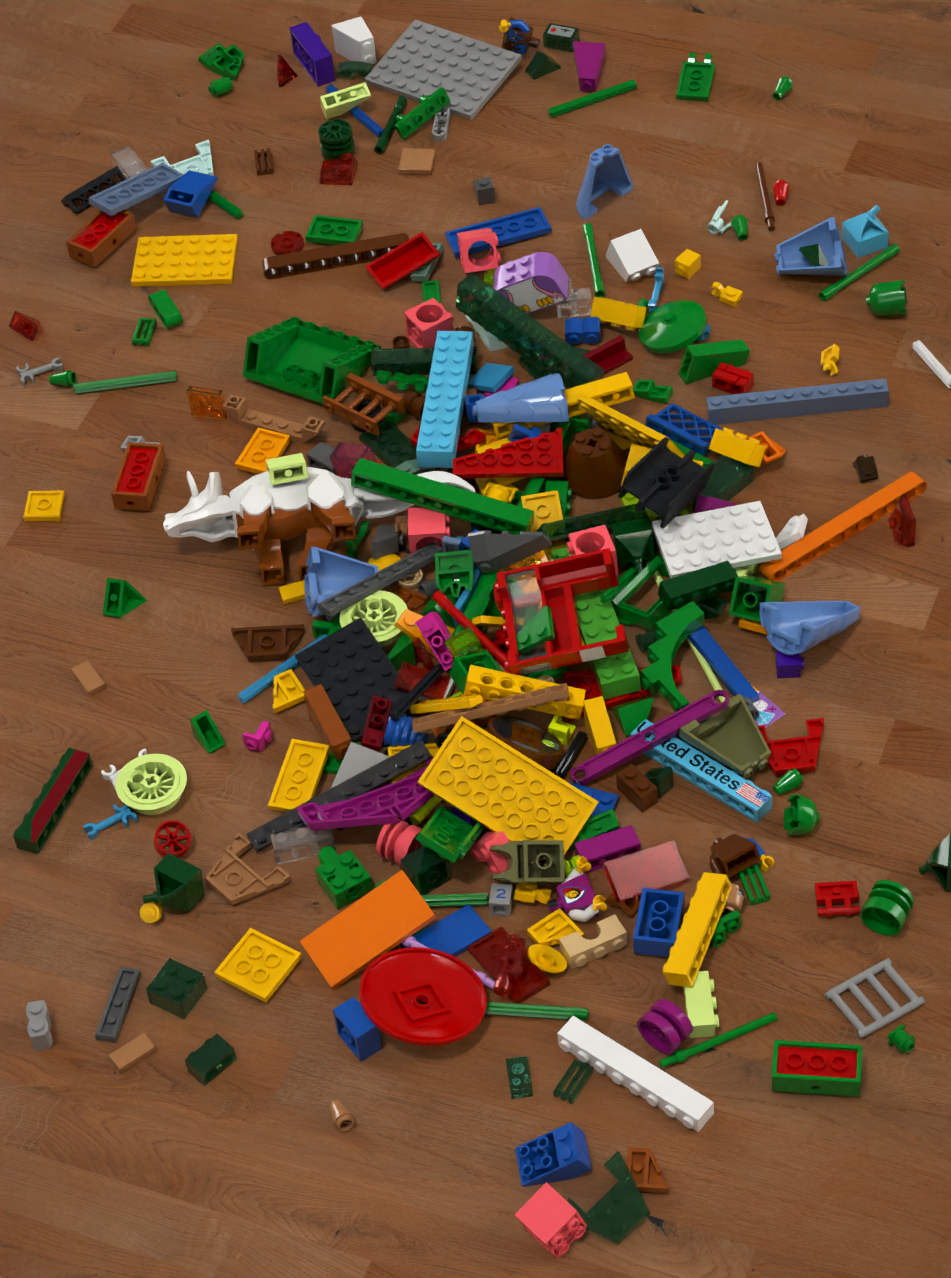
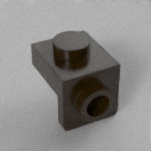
[853,455,879,482]

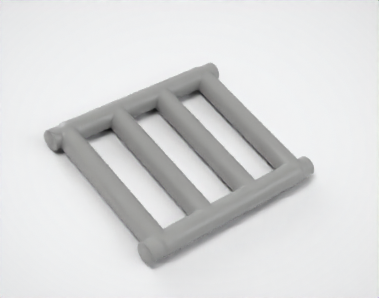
[824,958,925,1039]

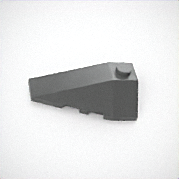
[468,530,552,573]

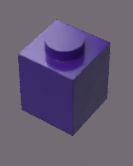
[776,651,804,678]

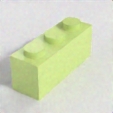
[683,971,719,1038]

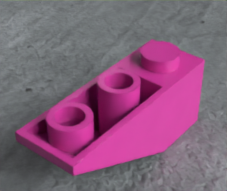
[415,612,460,671]

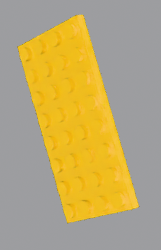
[417,716,599,864]

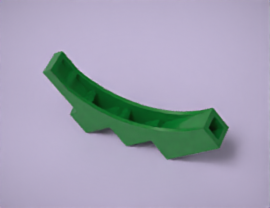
[640,601,704,712]

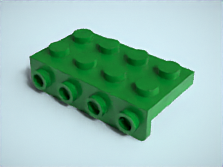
[416,806,484,863]

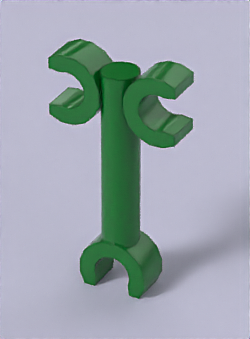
[345,521,370,559]

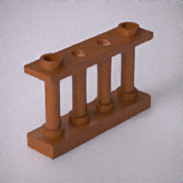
[322,373,406,436]

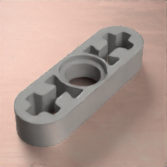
[432,106,451,142]

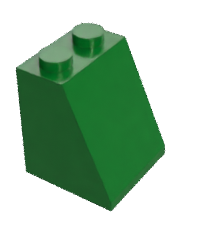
[728,575,785,622]

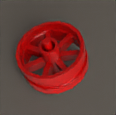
[153,820,191,858]

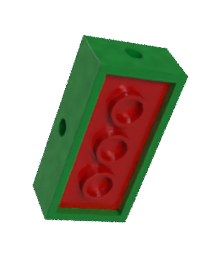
[772,1040,862,1097]

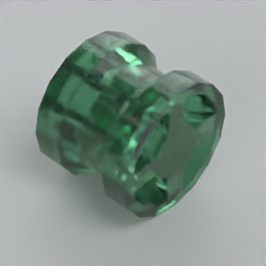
[635,630,657,653]

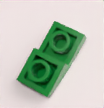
[708,910,741,949]

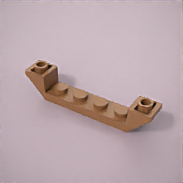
[222,394,325,443]

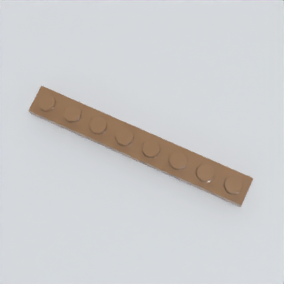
[412,683,569,733]

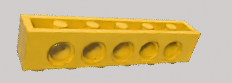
[464,665,586,720]

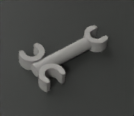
[16,358,64,387]

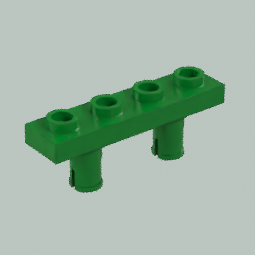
[394,87,450,139]

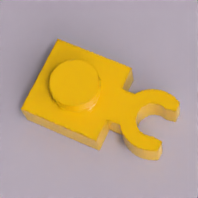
[514,884,551,904]

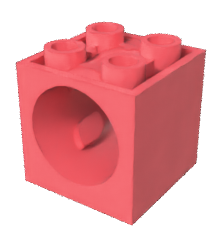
[457,228,501,273]
[404,298,454,357]
[408,507,451,554]
[566,525,618,577]
[515,1182,587,1259]

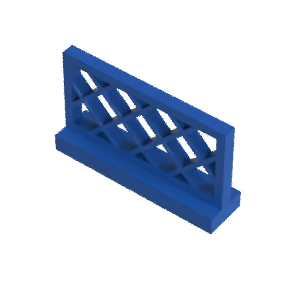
[646,403,723,458]

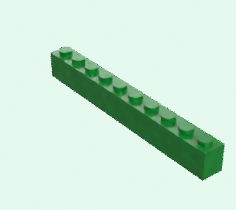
[351,458,534,535]

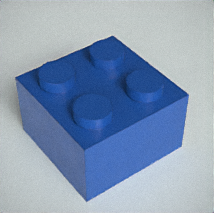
[333,997,382,1062]

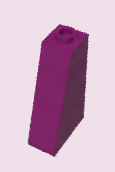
[573,41,606,92]

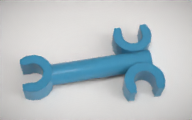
[648,267,665,312]
[83,803,138,840]

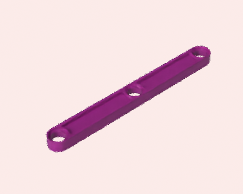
[570,690,729,786]

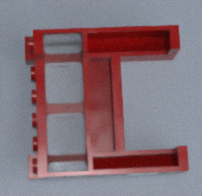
[493,548,630,676]

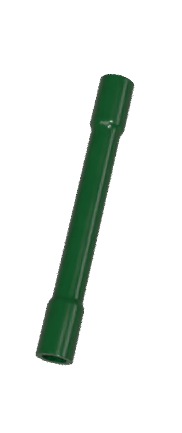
[374,96,407,154]

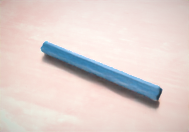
[238,634,327,704]

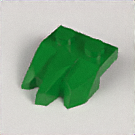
[434,550,474,598]

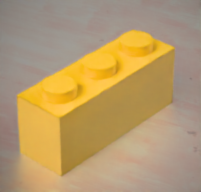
[590,297,647,331]
[709,427,767,467]

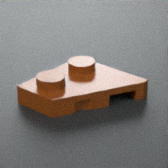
[625,1147,668,1193]

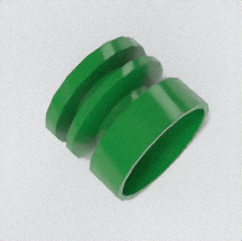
[860,880,914,936]

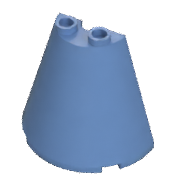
[576,144,634,220]
[775,217,847,276]
[304,546,383,617]

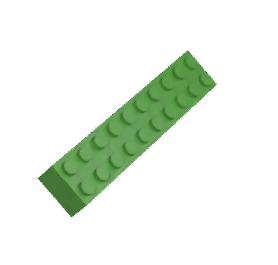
[551,547,641,700]

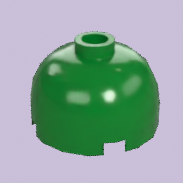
[783,794,820,835]

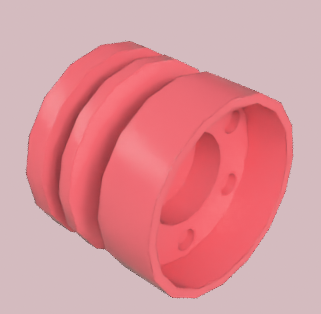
[376,818,423,869]

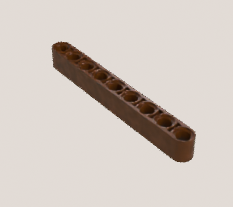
[262,233,409,279]

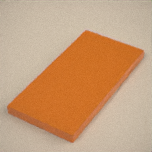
[300,870,437,990]

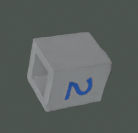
[489,883,514,917]

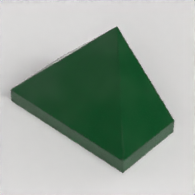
[799,244,829,266]

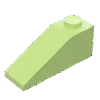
[320,82,371,120]

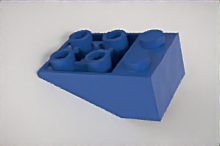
[163,170,218,218]
[515,1122,592,1187]

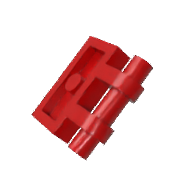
[815,881,860,918]

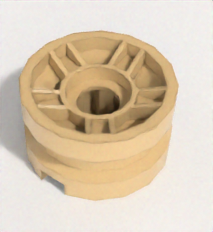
[398,569,424,595]

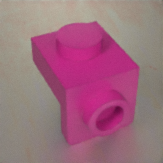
[242,721,273,752]

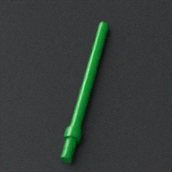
[658,1012,778,1069]

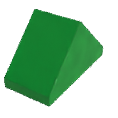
[190,710,226,754]

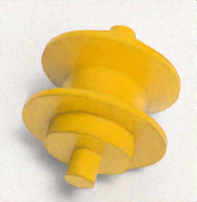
[140,902,162,923]

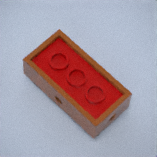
[66,210,136,267]
[111,442,166,511]

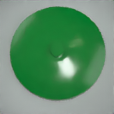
[638,300,707,353]

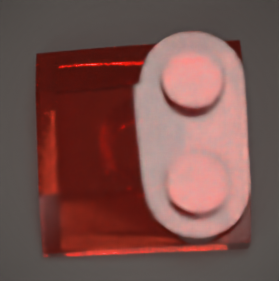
[319,153,358,185]
[888,494,916,547]

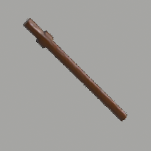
[756,162,775,231]

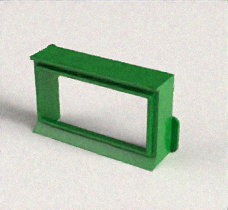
[612,556,671,630]

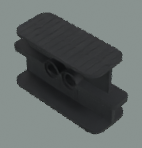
[618,437,715,529]

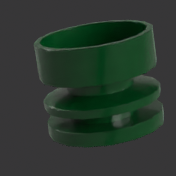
[318,119,355,163]

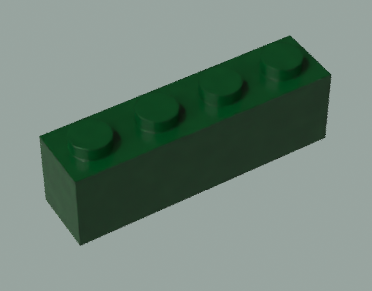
[658,560,739,611]

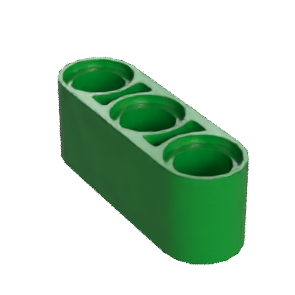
[148,289,183,329]

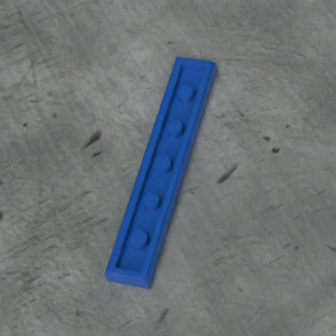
[687,626,760,702]

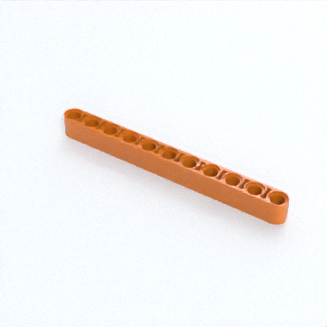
[759,471,927,582]

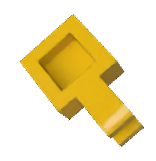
[711,282,743,307]
[821,343,839,376]

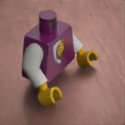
[547,856,607,922]

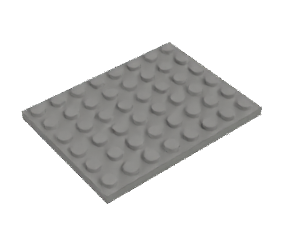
[364,19,522,120]

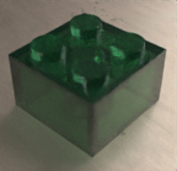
[400,846,451,895]
[146,958,207,1019]

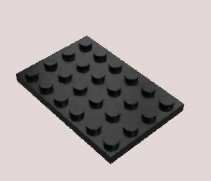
[294,617,418,742]

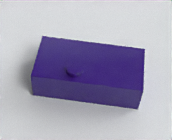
[289,22,335,87]

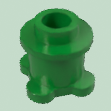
[888,1024,915,1054]

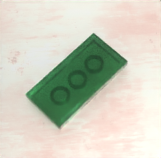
[359,419,417,468]

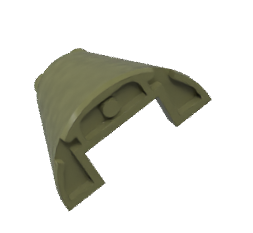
[679,693,771,779]

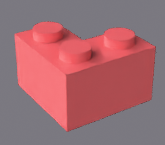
[470,831,509,875]

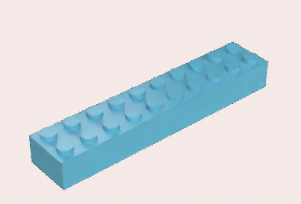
[416,331,474,468]

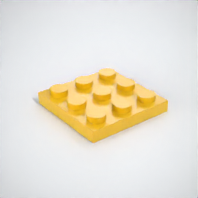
[214,928,302,1003]

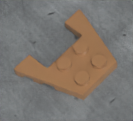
[205,832,291,906]

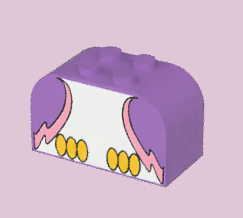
[492,252,569,321]

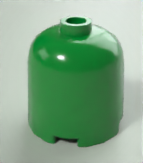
[866,280,907,316]

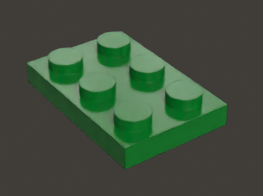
[305,215,363,245]

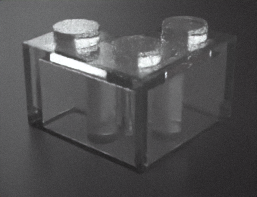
[556,278,592,318]

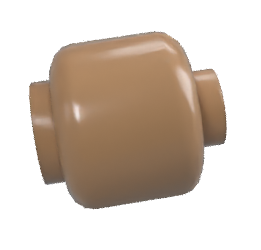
[722,884,745,915]

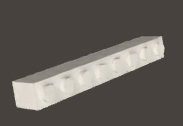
[557,1016,714,1132]

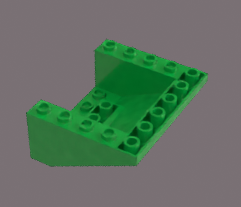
[242,317,381,404]

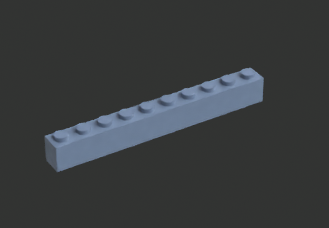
[706,379,889,425]

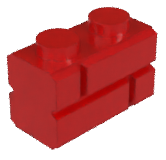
[712,362,754,394]

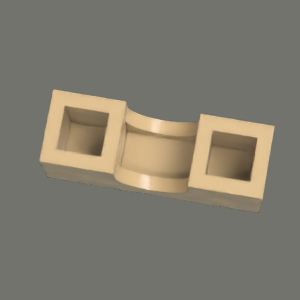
[559,915,628,969]

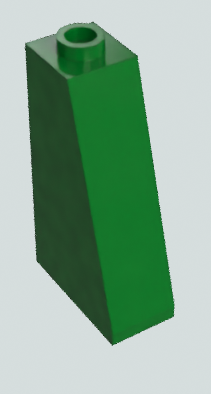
[678,339,750,384]

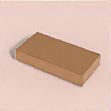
[71,660,106,696]
[108,1033,157,1073]

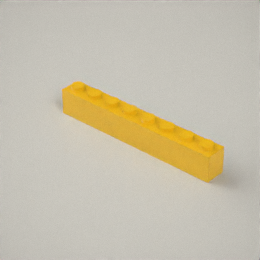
[491,372,635,439]

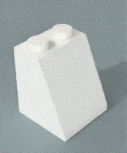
[332,17,377,67]
[605,229,659,282]

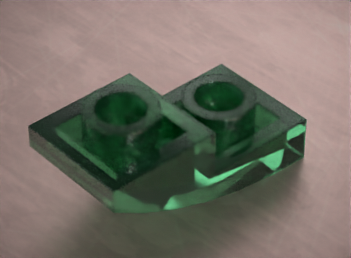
[337,61,372,78]

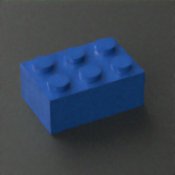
[633,888,685,957]

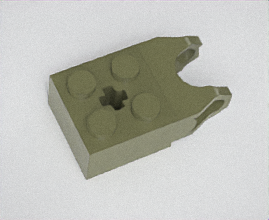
[490,840,565,884]

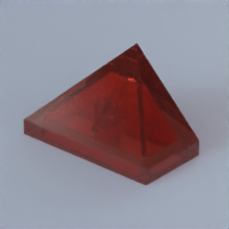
[277,55,298,87]
[9,311,40,341]

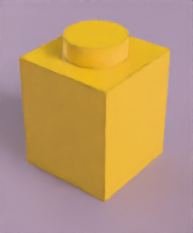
[675,249,701,279]

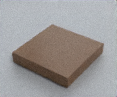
[398,148,436,175]

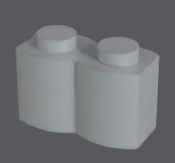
[26,1000,53,1051]

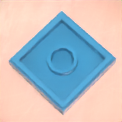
[467,363,515,393]

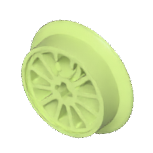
[340,590,408,647]
[115,754,187,815]

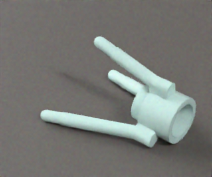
[707,200,731,235]

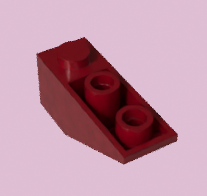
[360,695,392,752]

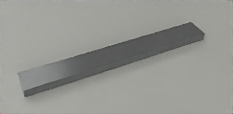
[317,543,443,617]

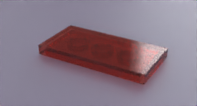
[602,840,690,903]
[467,926,550,1004]

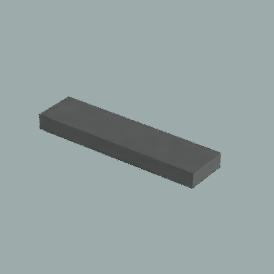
[95,967,141,1043]

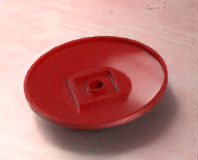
[359,947,487,1046]

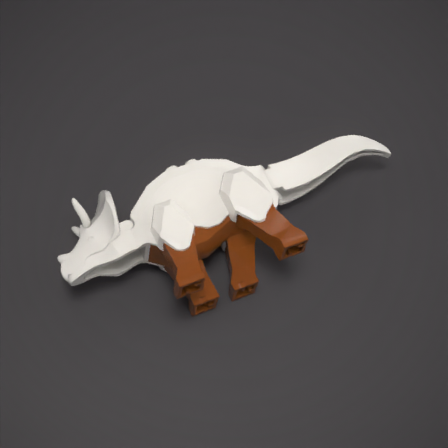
[163,467,475,586]

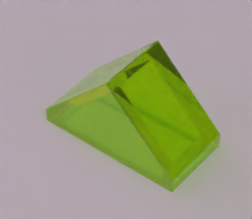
[445,627,483,657]

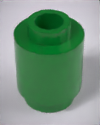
[208,77,233,97]

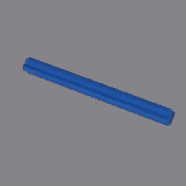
[326,84,384,137]

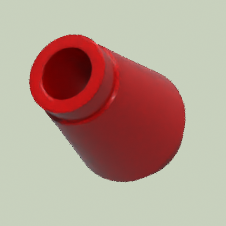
[773,180,789,206]

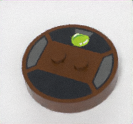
[485,715,564,769]

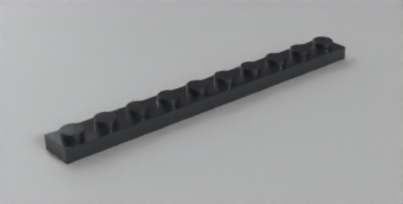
[247,740,432,853]

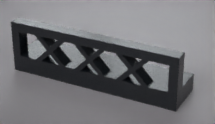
[61,166,126,214]

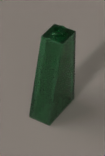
[692,455,755,512]

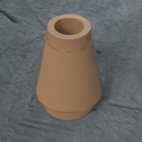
[329,1100,354,1132]

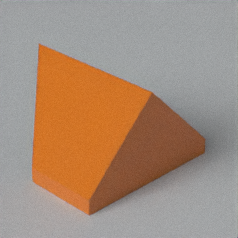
[747,431,787,464]

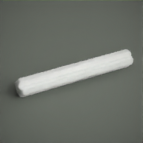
[912,340,951,389]

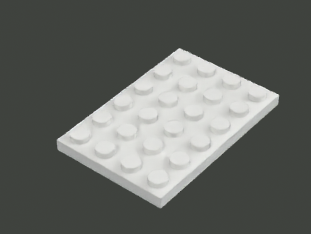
[651,501,782,579]

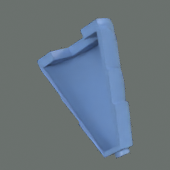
[472,373,569,423]
[760,601,861,655]

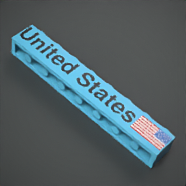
[630,719,772,823]

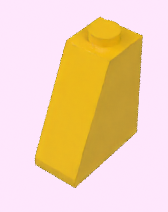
[583,696,616,755]

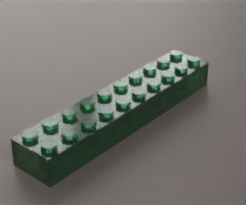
[455,273,605,390]

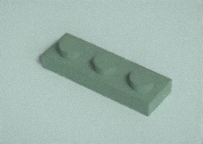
[410,243,444,282]

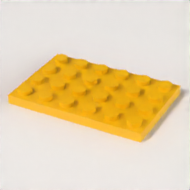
[131,234,238,287]
[577,392,685,457]

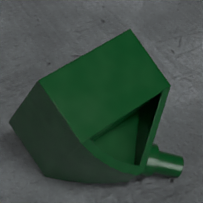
[611,518,655,574]
[919,833,951,892]
[142,853,205,912]

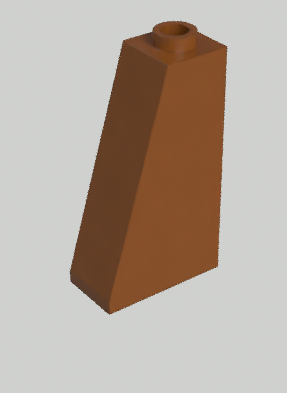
[303,684,352,761]

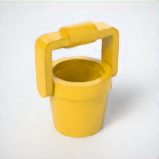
[483,483,516,503]

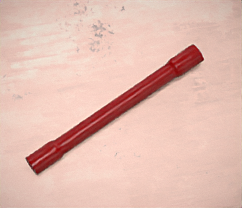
[432,590,507,667]

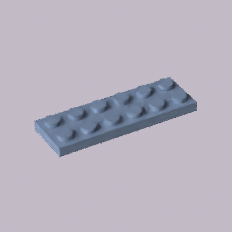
[88,163,184,216]

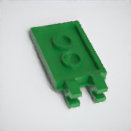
[676,52,715,102]

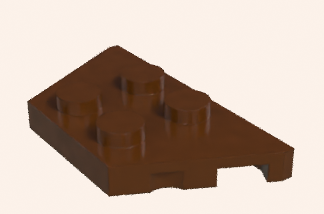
[231,624,305,661]

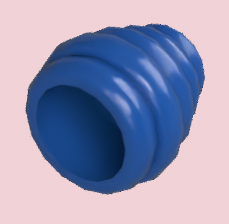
[382,714,429,747]

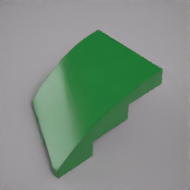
[198,43,245,79]

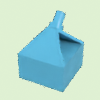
[842,205,889,258]

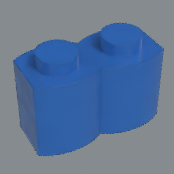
[565,317,601,345]

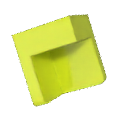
[548,715,576,745]

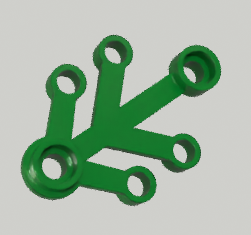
[376,370,429,392]

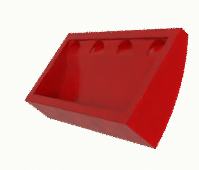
[365,232,441,290]

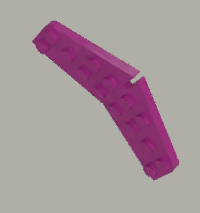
[296,757,434,831]

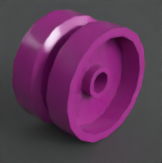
[637,999,693,1055]

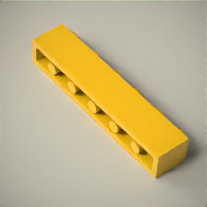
[663,872,732,988]

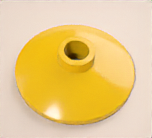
[527,944,567,973]

